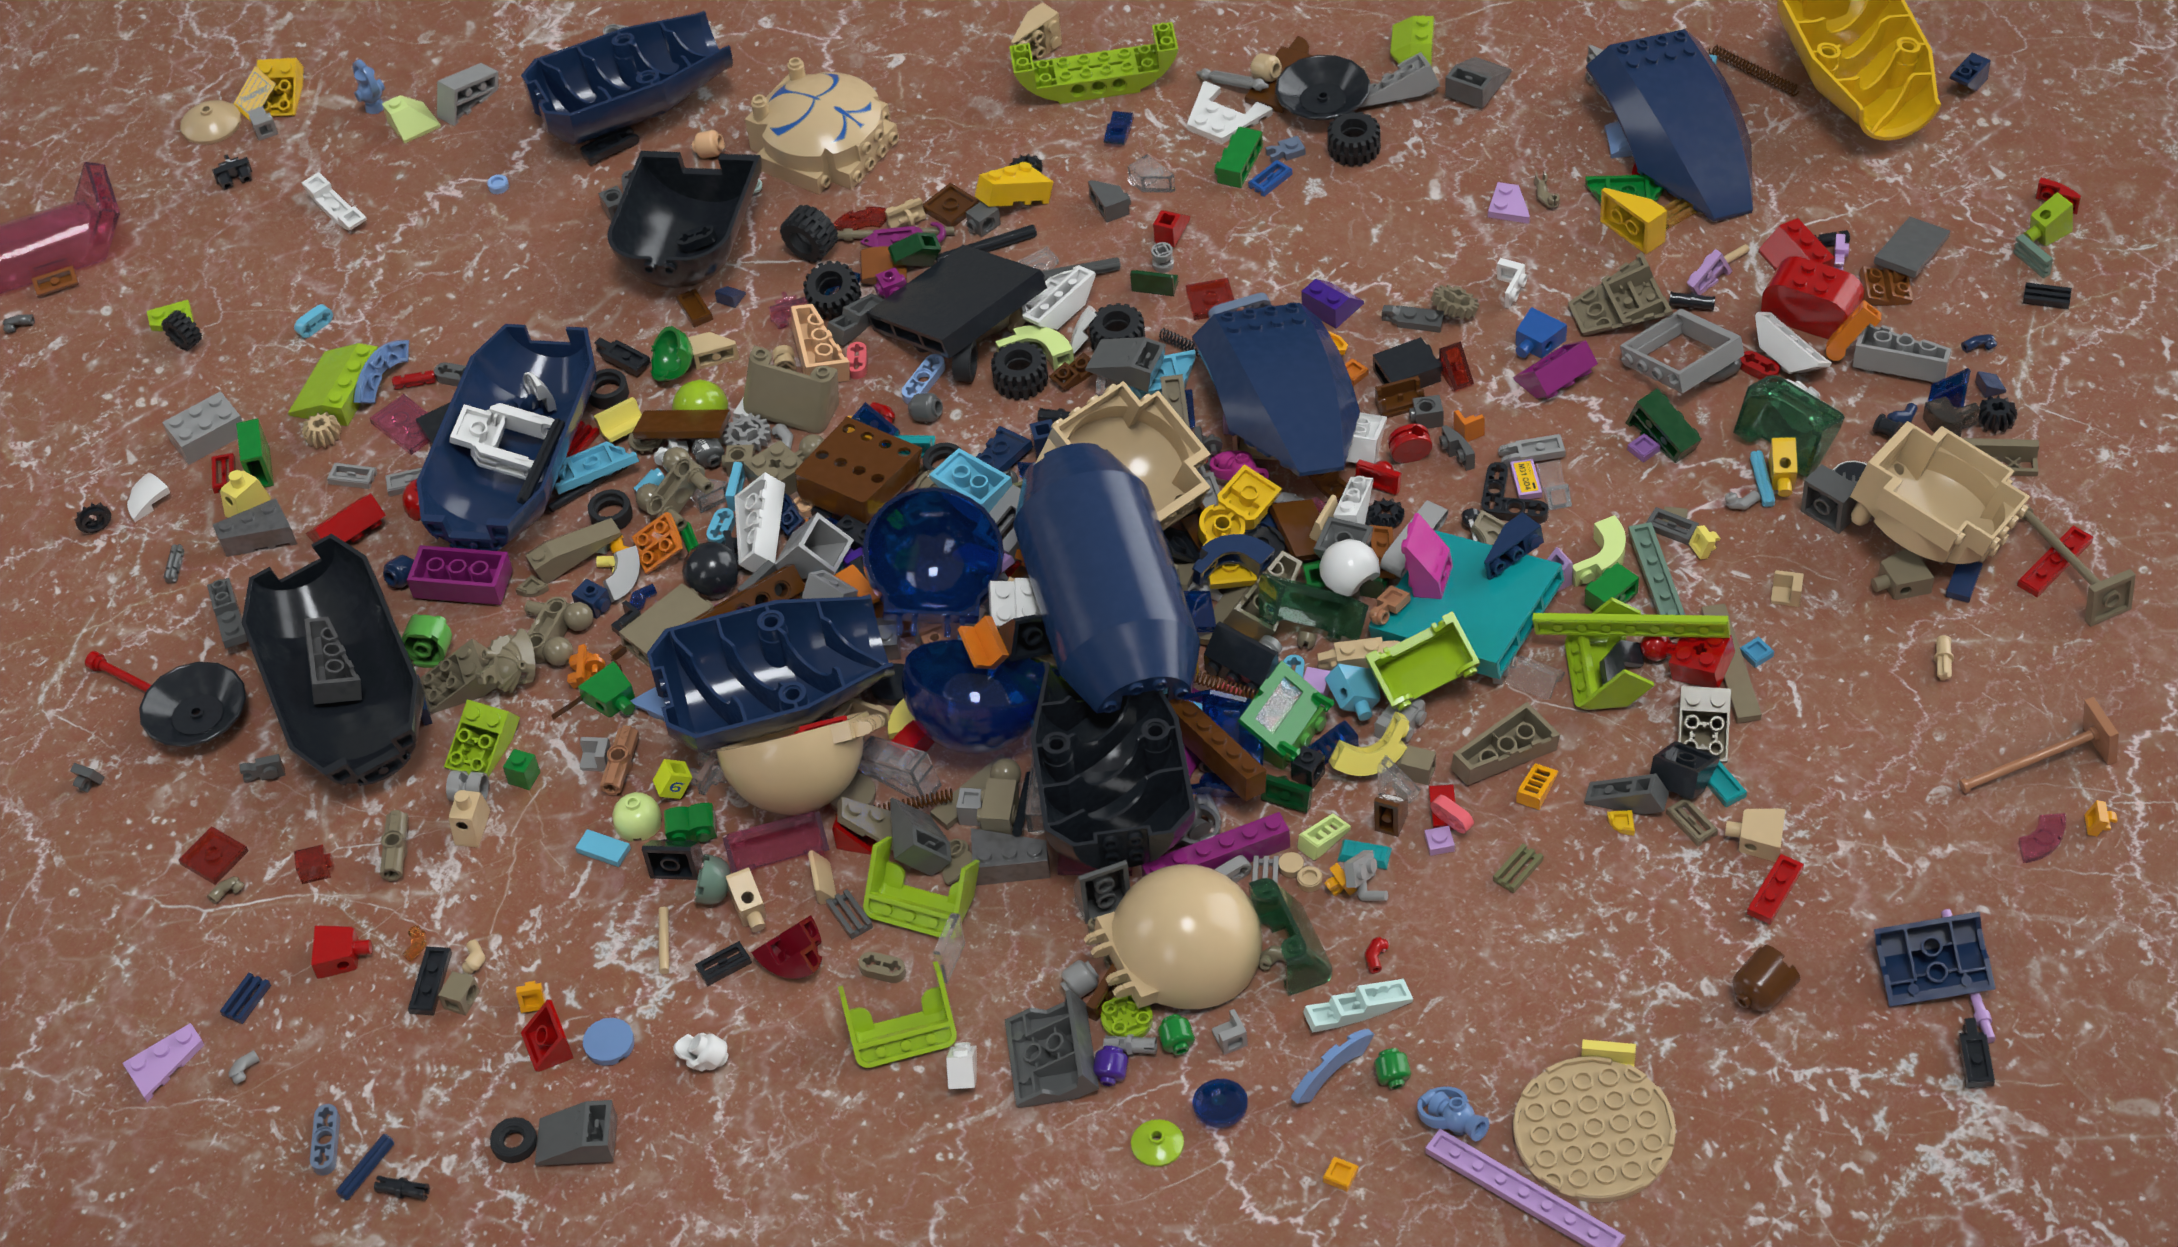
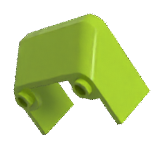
[1565,597,1654,710]
[863,836,980,939]
[838,961,957,1068]

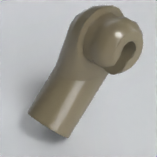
[207,876,244,904]
[1259,945,1295,970]

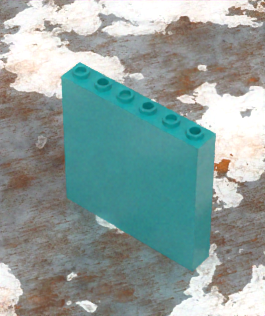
[1368,530,1564,679]

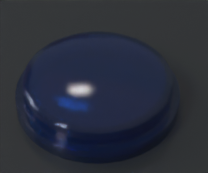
[1192,1079,1248,1128]

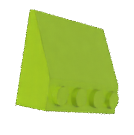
[288,343,378,426]

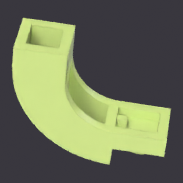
[995,325,1074,371]
[1572,515,1626,587]

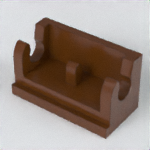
[1375,376,1425,418]

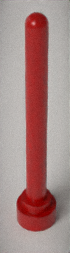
[85,651,151,692]

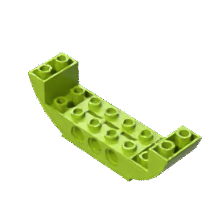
[1009,22,1178,104]

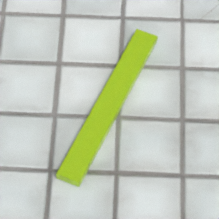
[1532,613,1730,638]

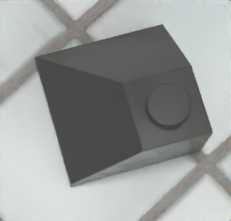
[1314,517,1373,559]

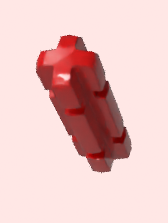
[392,370,436,389]

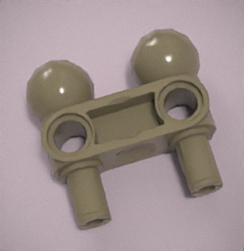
[636,447,714,531]
[507,597,593,666]

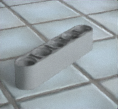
[1380,500,1449,578]

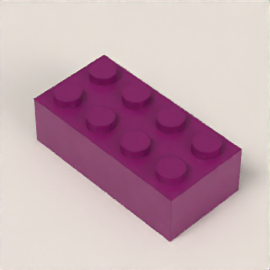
[407,545,513,605]

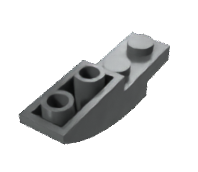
[207,578,248,649]

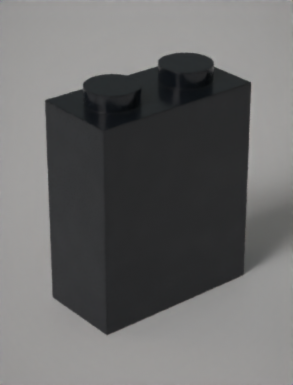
[1373,337,1443,389]

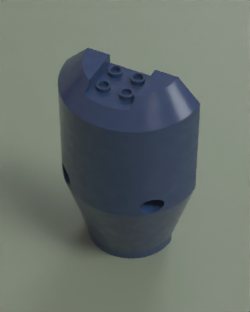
[521,11,733,146]
[647,594,895,753]

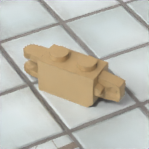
[1317,637,1400,670]

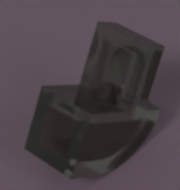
[1923,396,1980,437]

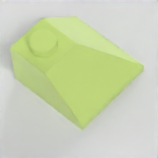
[382,95,441,144]

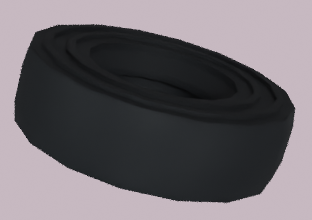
[490,1117,537,1163]

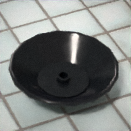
[1275,55,1370,120]
[139,661,246,747]

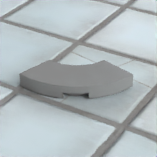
[603,545,640,603]

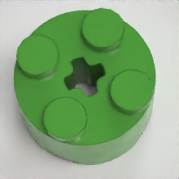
[402,614,452,668]

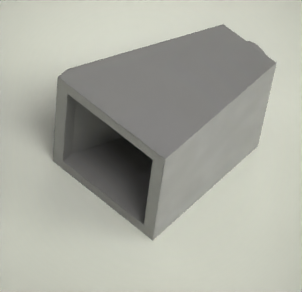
[775,512,854,579]

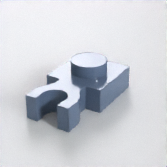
[1265,136,1306,163]

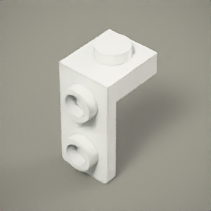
[1497,258,1528,308]

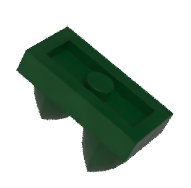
[1261,774,1313,813]

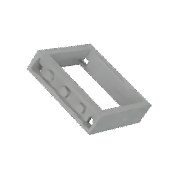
[1620,309,1744,393]

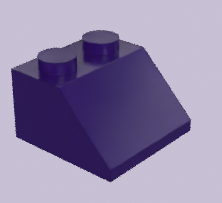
[1301,279,1364,329]

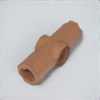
[600,725,639,795]

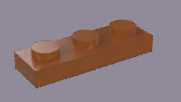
[1369,525,1396,579]

